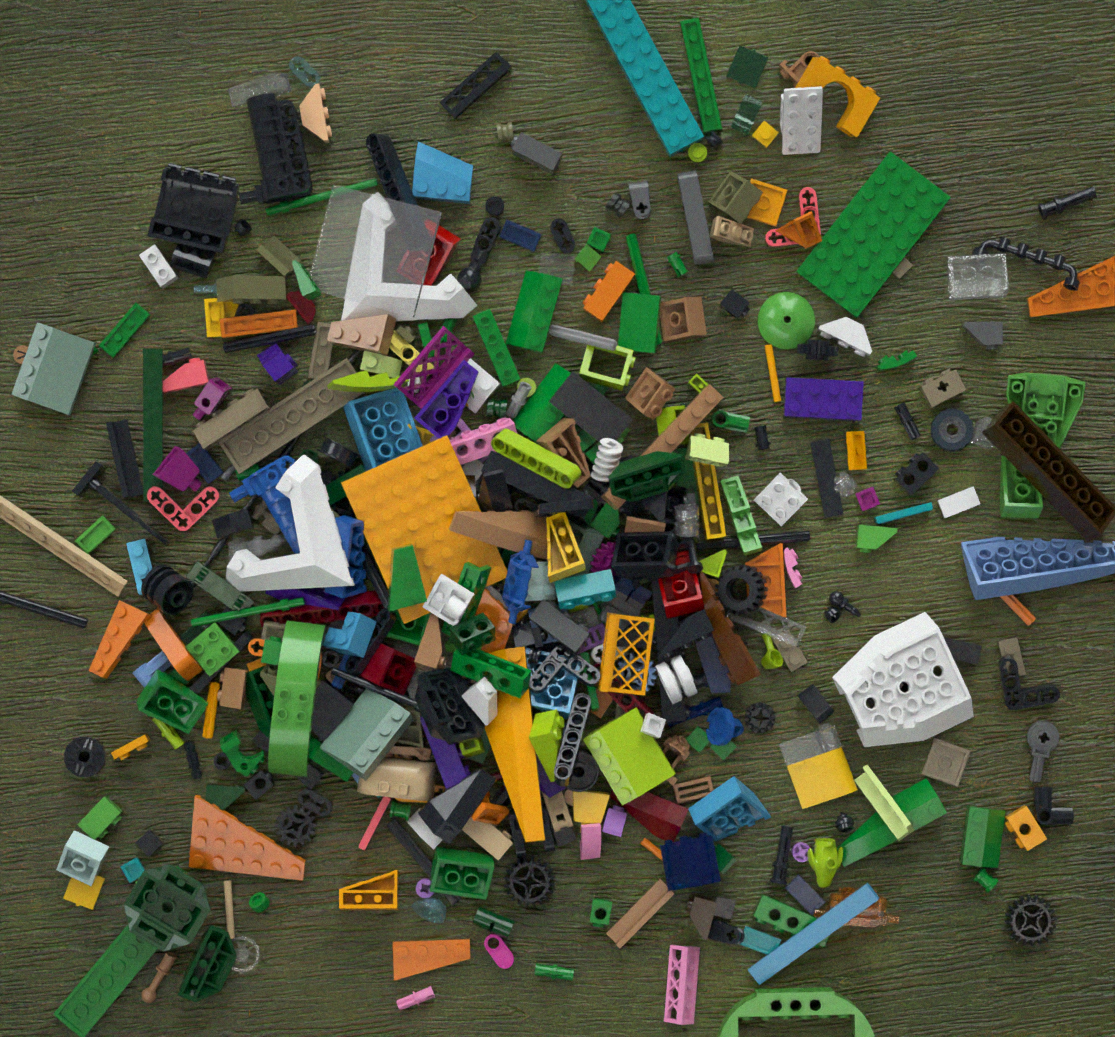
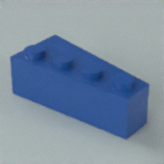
[325,515,367,598]

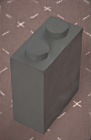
[511,132,562,175]

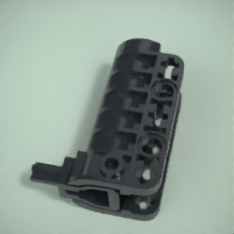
[239,93,313,205]

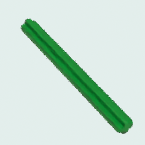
[626,234,662,345]

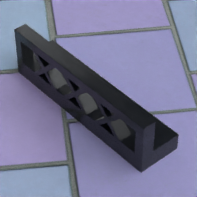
[440,52,512,120]
[106,419,143,498]

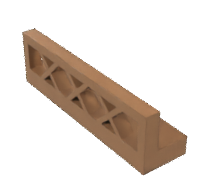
[606,879,674,948]

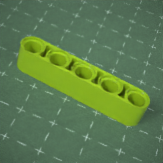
[491,429,581,488]

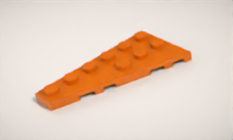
[1027,256,1115,318]

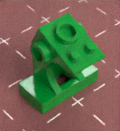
[220,729,264,777]

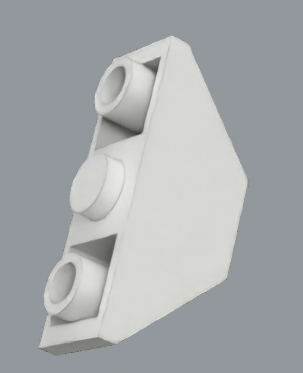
[817,317,872,357]

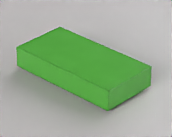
[75,515,116,554]

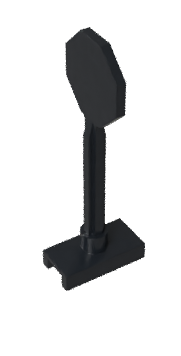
[72,461,170,546]

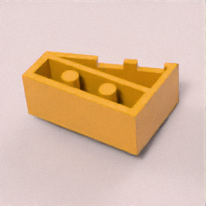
[339,870,399,910]

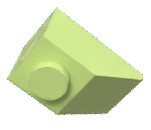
[360,351,403,378]

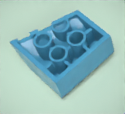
[689,776,771,841]

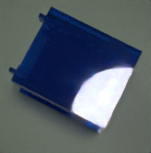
[660,833,721,891]

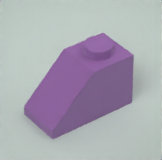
[602,805,627,837]

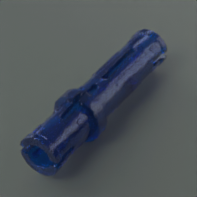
[668,696,723,728]

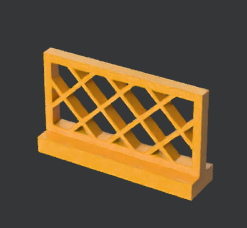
[598,612,655,695]

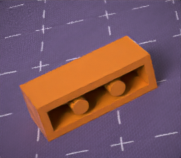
[582,261,635,322]

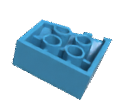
[412,142,473,204]
[526,648,582,720]

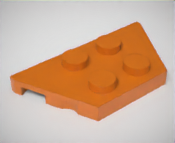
[745,543,787,617]
[475,588,513,653]

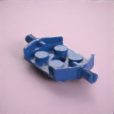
[502,539,539,624]

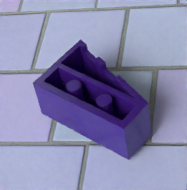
[257,343,298,385]

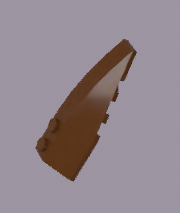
[698,572,761,685]

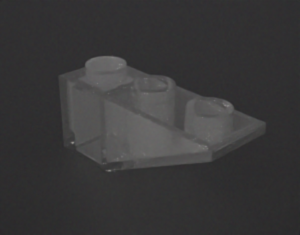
[228,535,287,562]

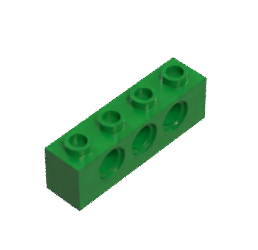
[473,309,521,388]
[451,649,532,698]
[753,894,830,948]

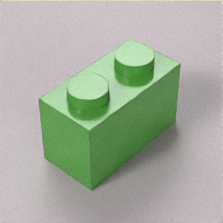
[77,796,123,840]

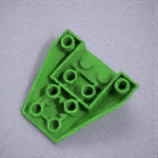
[1006,372,1085,449]

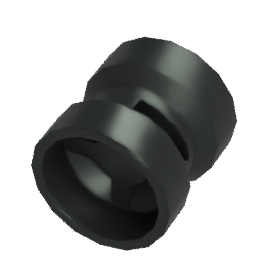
[605,192,631,218]

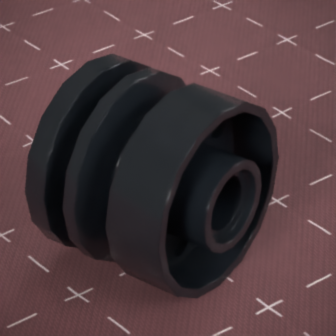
[141,565,193,615]
[64,737,106,777]
[559,748,599,792]

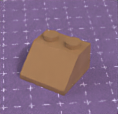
[660,297,707,341]
[217,667,249,709]

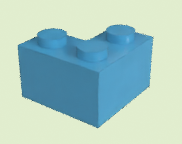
[323,612,376,658]

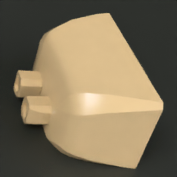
[357,757,438,801]

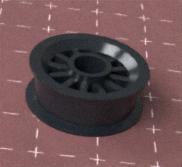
[317,436,361,469]

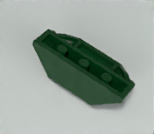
[608,451,686,502]
[245,666,274,739]
[178,924,237,1003]

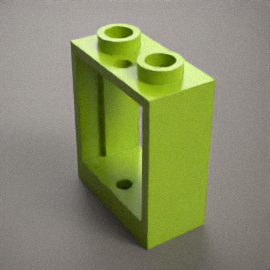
[579,345,636,391]

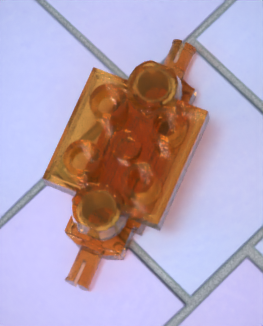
[814,887,899,928]

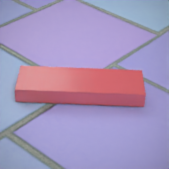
[359,797,392,851]

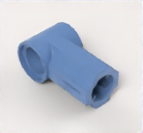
[132,651,172,688]

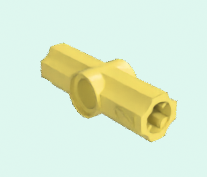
[389,330,434,378]

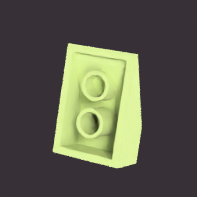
[685,433,729,467]

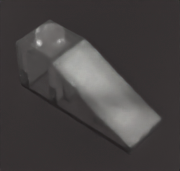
[228,72,291,107]

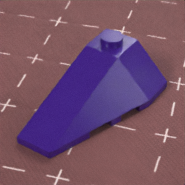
[414,360,479,439]

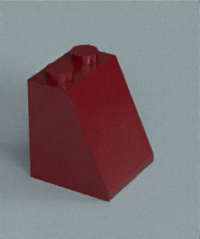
[354,643,416,695]

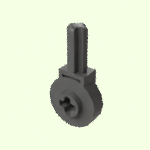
[1027,720,1059,782]

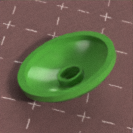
[758,292,815,350]

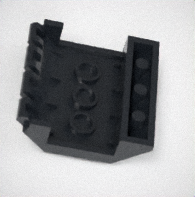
[147,163,239,254]

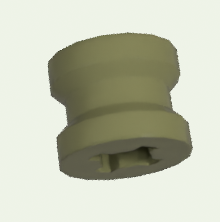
[497,122,514,143]

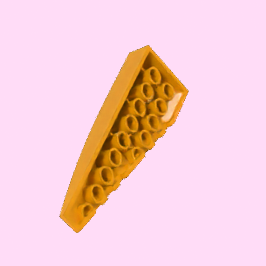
[485,647,545,843]

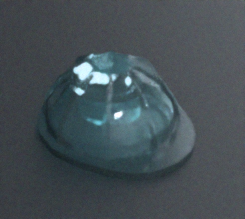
[412,898,446,923]

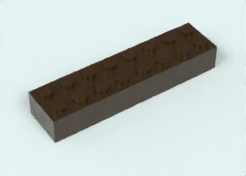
[982,401,1115,542]

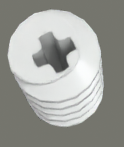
[591,438,623,482]

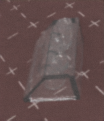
[947,253,1009,300]

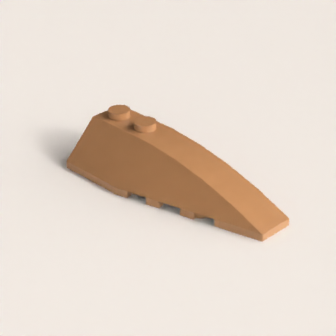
[449,510,550,560]

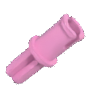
[396,986,435,1010]

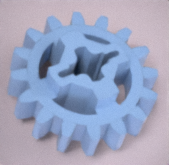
[617,652,658,691]

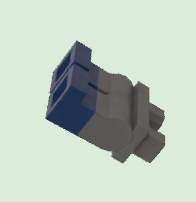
[598,575,653,630]

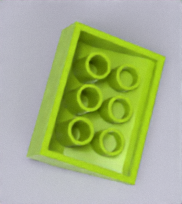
[583,707,676,805]

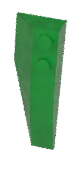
[837,778,947,867]

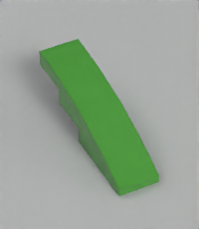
[720,476,762,556]

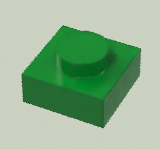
[710,740,737,760]

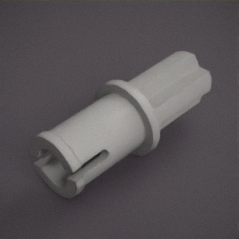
[506,382,532,418]

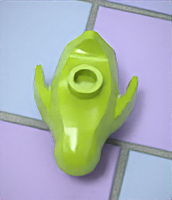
[807,838,843,888]

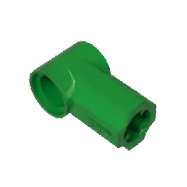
[710,410,750,433]

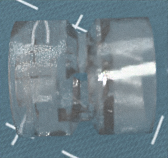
[674,504,699,537]

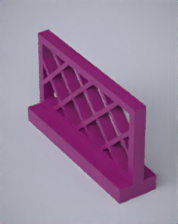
[393,326,475,409]

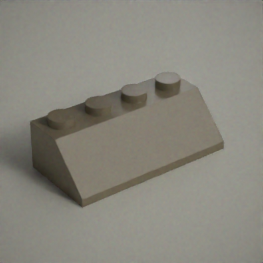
[193,388,271,451]

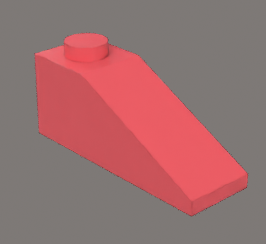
[163,358,209,394]

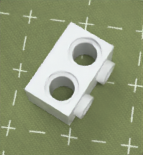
[139,244,179,289]

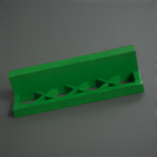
[441,562,492,636]

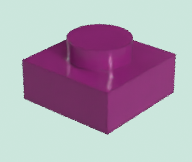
[855,487,880,511]

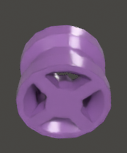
[791,842,810,862]
[416,878,434,898]

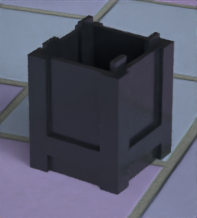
[311,680,355,741]

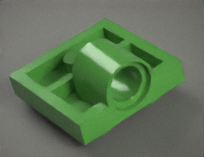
[186,622,240,676]

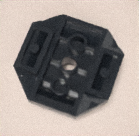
[415,668,485,745]

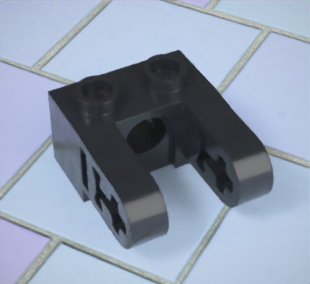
[509,803,555,858]

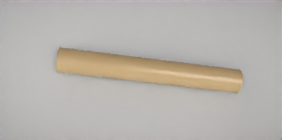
[224,880,235,939]

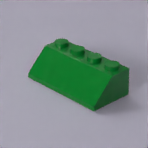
[506,270,563,354]
[513,363,571,444]

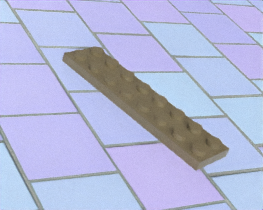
[218,358,365,474]

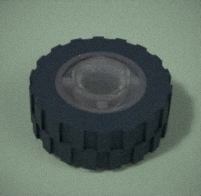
[931,409,974,452]

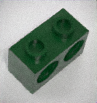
[450,613,496,655]

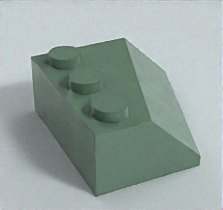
[545,513,604,579]

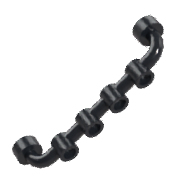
[971,237,1080,291]

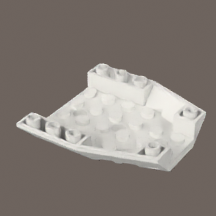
[832,612,974,747]

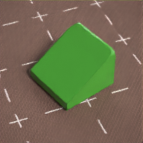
[575,244,601,272]

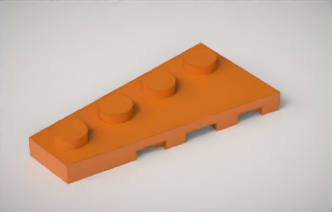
[89,600,152,679]

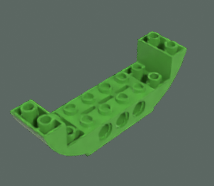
[717,987,875,1037]

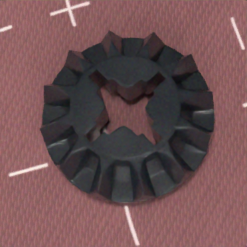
[745,702,775,733]

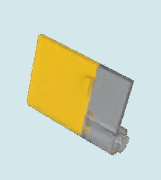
[779,722,858,809]

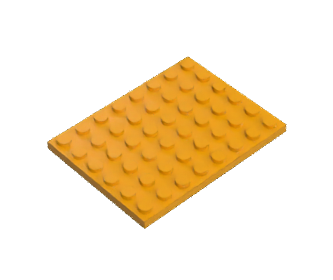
[341,435,507,624]

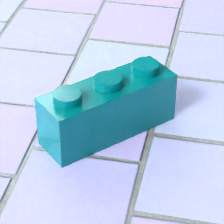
[554,569,617,609]

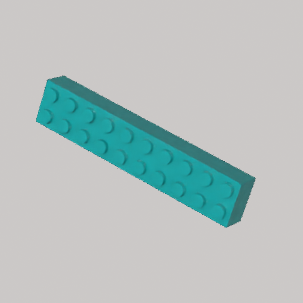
[585,0,704,157]

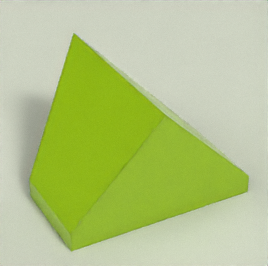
[698,549,727,578]

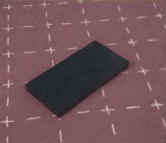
[549,371,633,443]

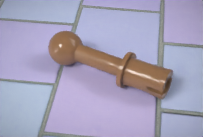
[141,952,177,1003]

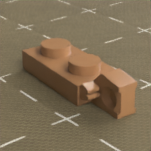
[385,745,431,761]

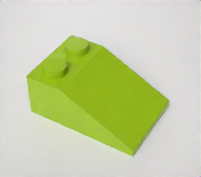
[529,709,565,782]

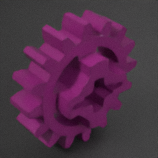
[590,542,616,579]

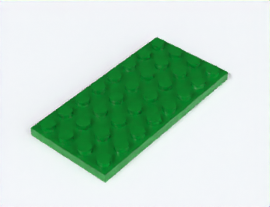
[796,151,951,318]

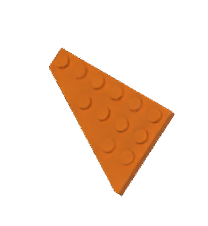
[189,795,306,881]

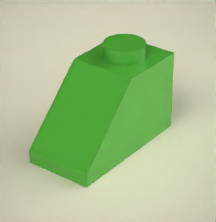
[855,525,898,553]

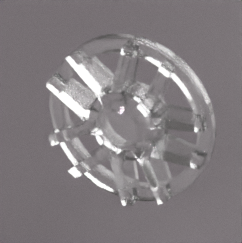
[231,936,260,973]

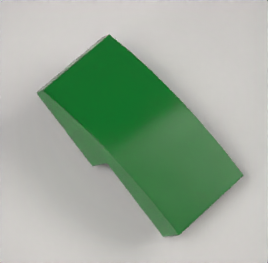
[876,350,917,371]

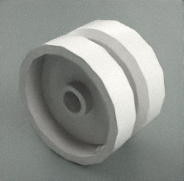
[655,655,698,704]

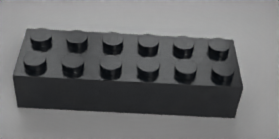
[481,450,599,526]

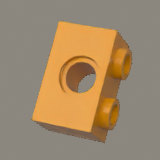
[1005,805,1047,851]

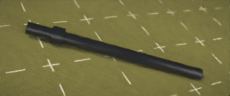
[331,667,421,713]

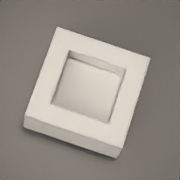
[640,713,666,739]

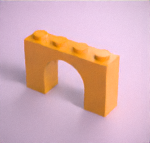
[795,56,880,137]

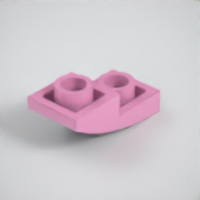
[783,547,803,588]
[580,823,601,860]

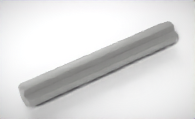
[549,324,617,351]

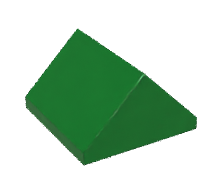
[386,610,431,646]

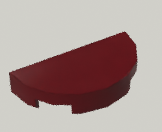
[286,291,316,325]

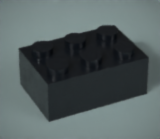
[612,531,679,578]

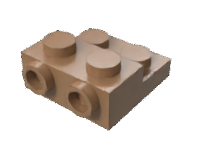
[625,367,675,420]

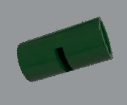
[472,906,514,939]

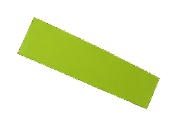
[327,370,409,392]

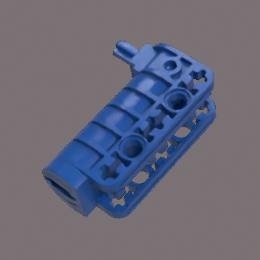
[229,456,300,554]

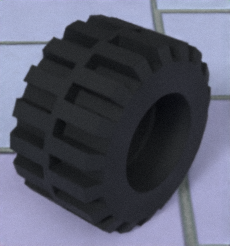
[715,565,768,614]

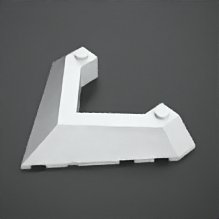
[341,192,477,321]
[226,455,354,592]

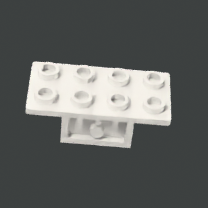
[780,86,823,155]

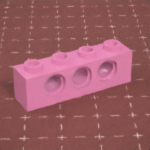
[448,418,517,465]

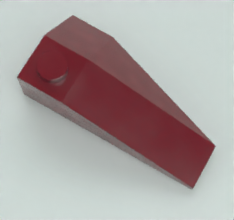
[609,789,688,843]

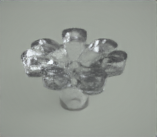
[834,472,857,497]

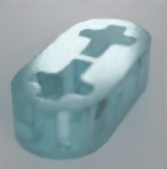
[289,56,320,88]

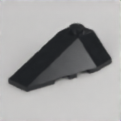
[477,469,515,512]
[418,769,496,844]

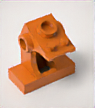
[471,779,510,825]

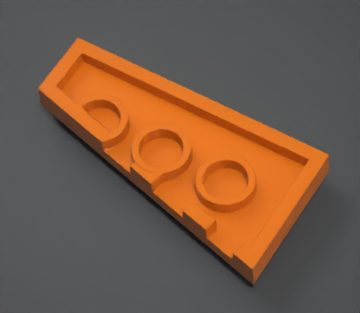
[393,939,470,981]

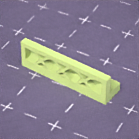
[854,765,914,841]

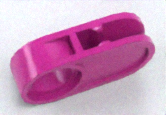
[484,933,514,969]

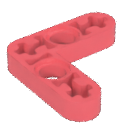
[765,187,821,247]
[147,486,219,531]

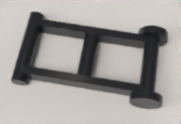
[632,533,703,588]

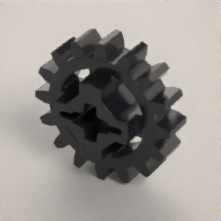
[797,340,839,361]
[275,804,317,847]

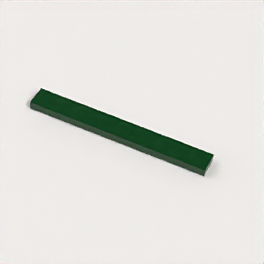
[143,348,163,502]

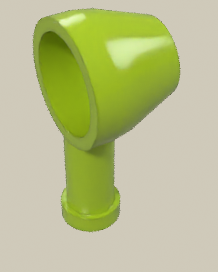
[761,633,783,669]

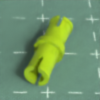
[152,718,185,750]

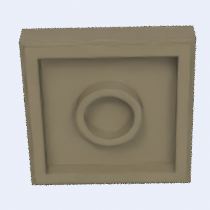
[921,738,971,787]

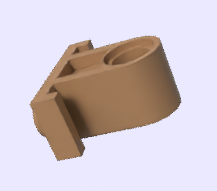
[779,51,819,88]

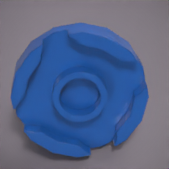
[706,707,744,746]

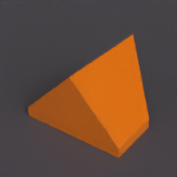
[775,211,822,249]

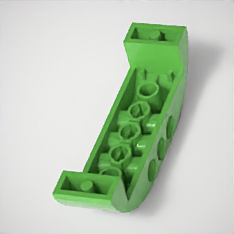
[268,620,326,777]

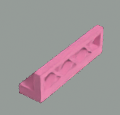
[664,944,700,1025]

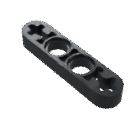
[345,608,396,676]

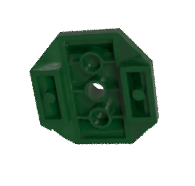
[124,864,211,951]

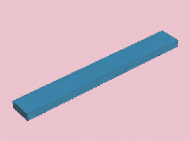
[748,883,879,985]

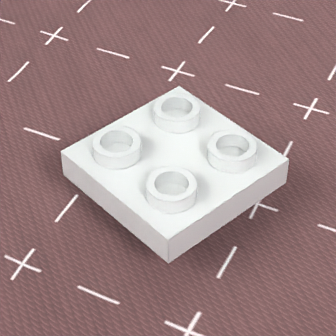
[754,473,808,526]
[423,574,475,626]

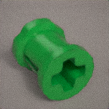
[389,800,412,821]
[973,867,998,893]

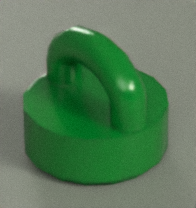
[249,892,270,913]

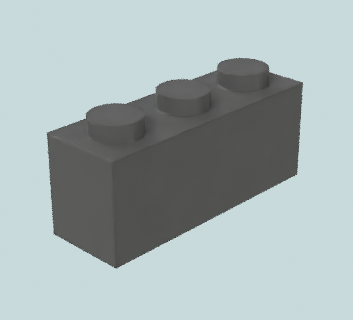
[529,599,590,654]

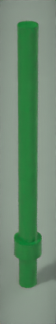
[265,178,378,216]
[191,597,305,627]

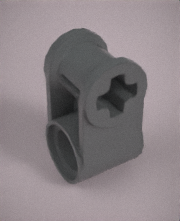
[629,181,651,219]

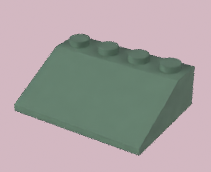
[11,322,96,415]
[320,689,413,781]

